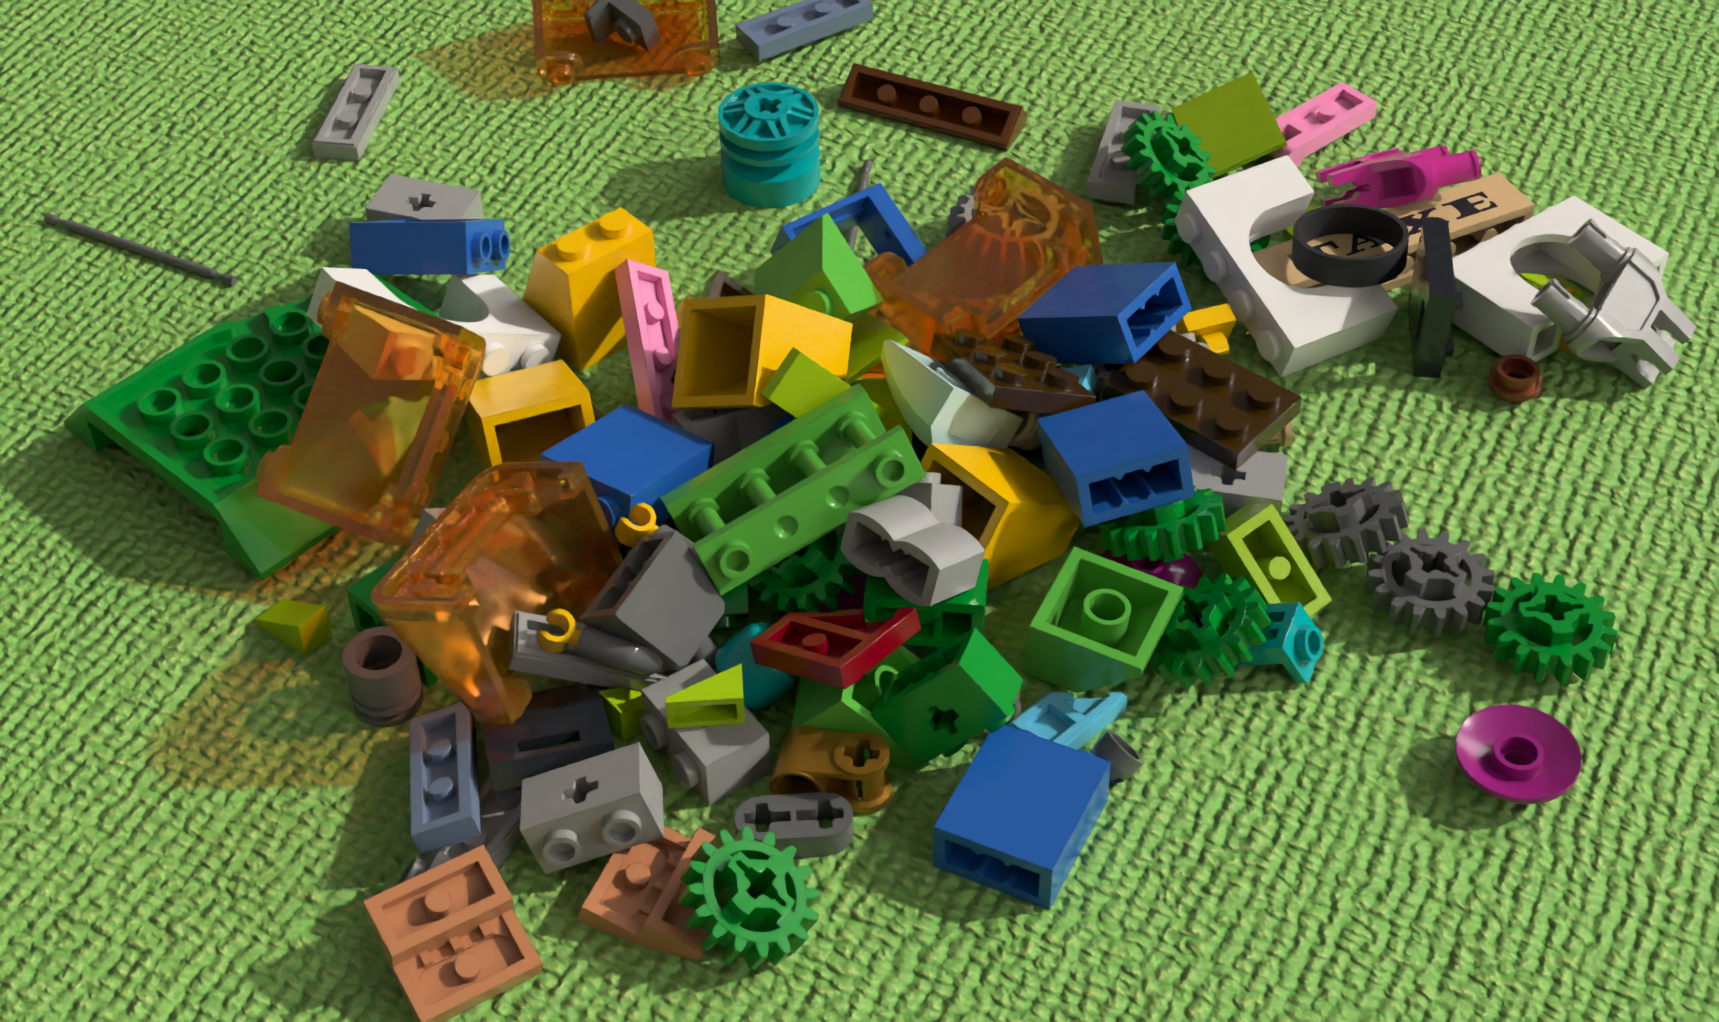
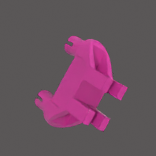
[1315,145,1481,209]

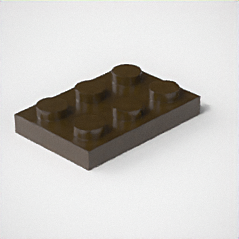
[930,328,1096,414]
[1102,329,1302,470]

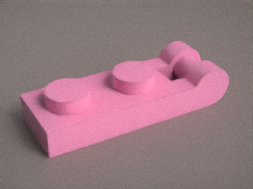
[1262,82,1377,168]

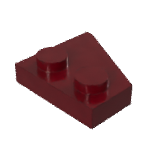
[749,607,921,689]

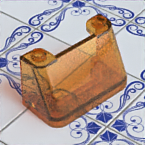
[532,0,720,85]
[863,157,1103,361]
[256,280,486,547]
[371,461,623,725]

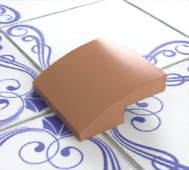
[577,826,715,960]
[363,844,543,1022]

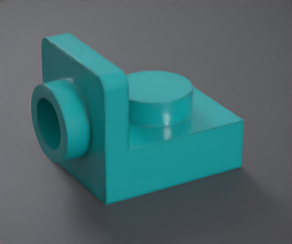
[1235,602,1323,683]

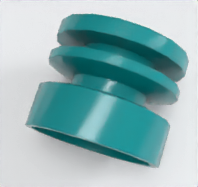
[718,82,821,208]

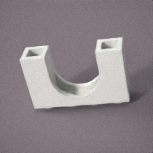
[1174,155,1398,378]
[1452,196,1669,362]
[307,267,562,380]

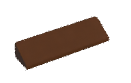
[837,63,1028,151]

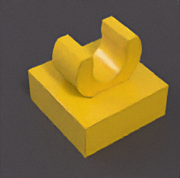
[1176,303,1236,355]

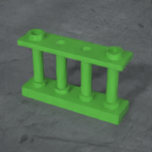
[660,383,926,596]

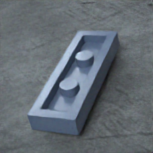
[736,0,873,61]
[409,701,481,854]

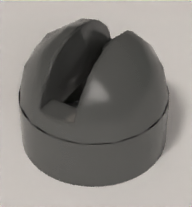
[1090,729,1144,783]

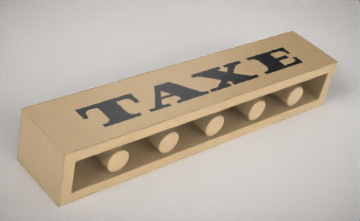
[1252,172,1535,291]

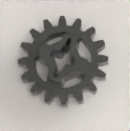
[1282,477,1409,569]
[1365,529,1495,638]

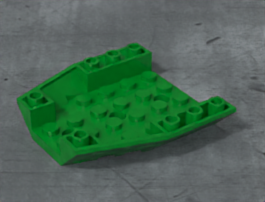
[64,273,476,580]

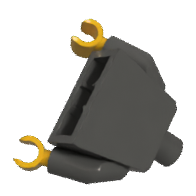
[536,503,725,675]

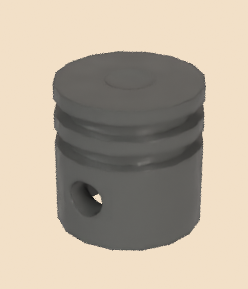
[342,626,424,727]

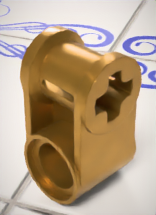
[770,726,893,814]

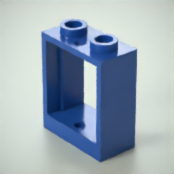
[770,183,935,310]
[349,219,510,275]

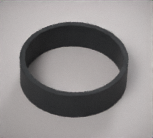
[1292,204,1409,288]

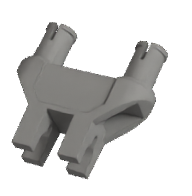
[1530,218,1697,389]

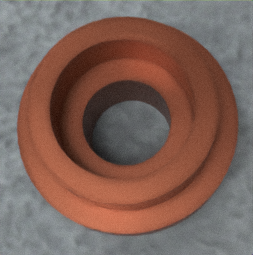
[1488,355,1543,403]

